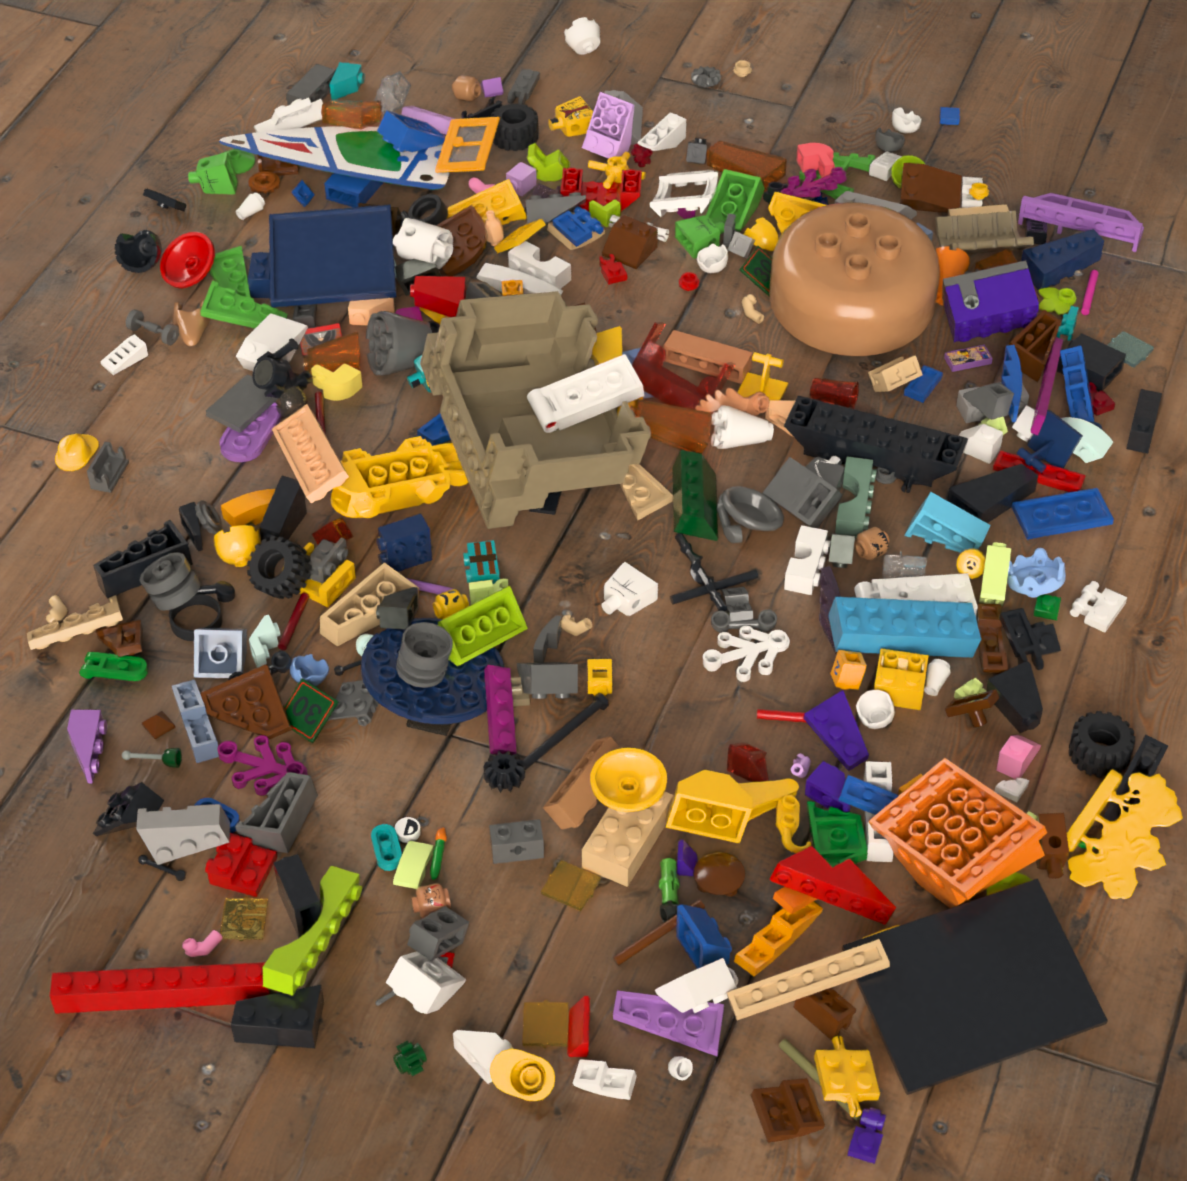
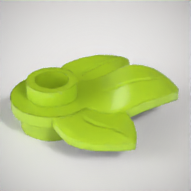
[1038,287,1077,315]

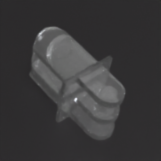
[882,551,927,579]

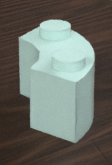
[1061,417,1113,463]

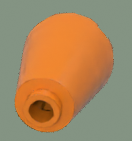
[936,246,970,306]

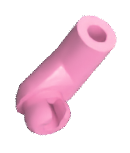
[182,930,223,957]

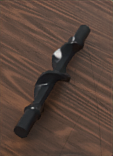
[675,533,727,612]

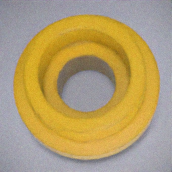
[969,183,989,200]

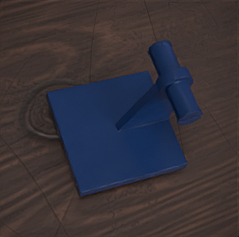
[1017,410,1083,473]

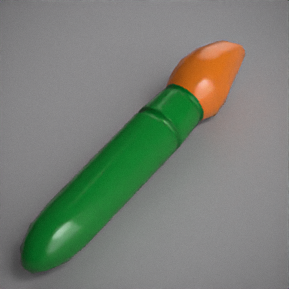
[430,827,447,880]

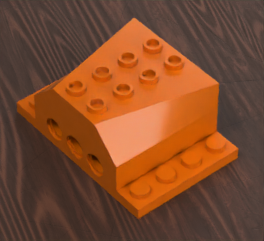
[868,758,1047,908]

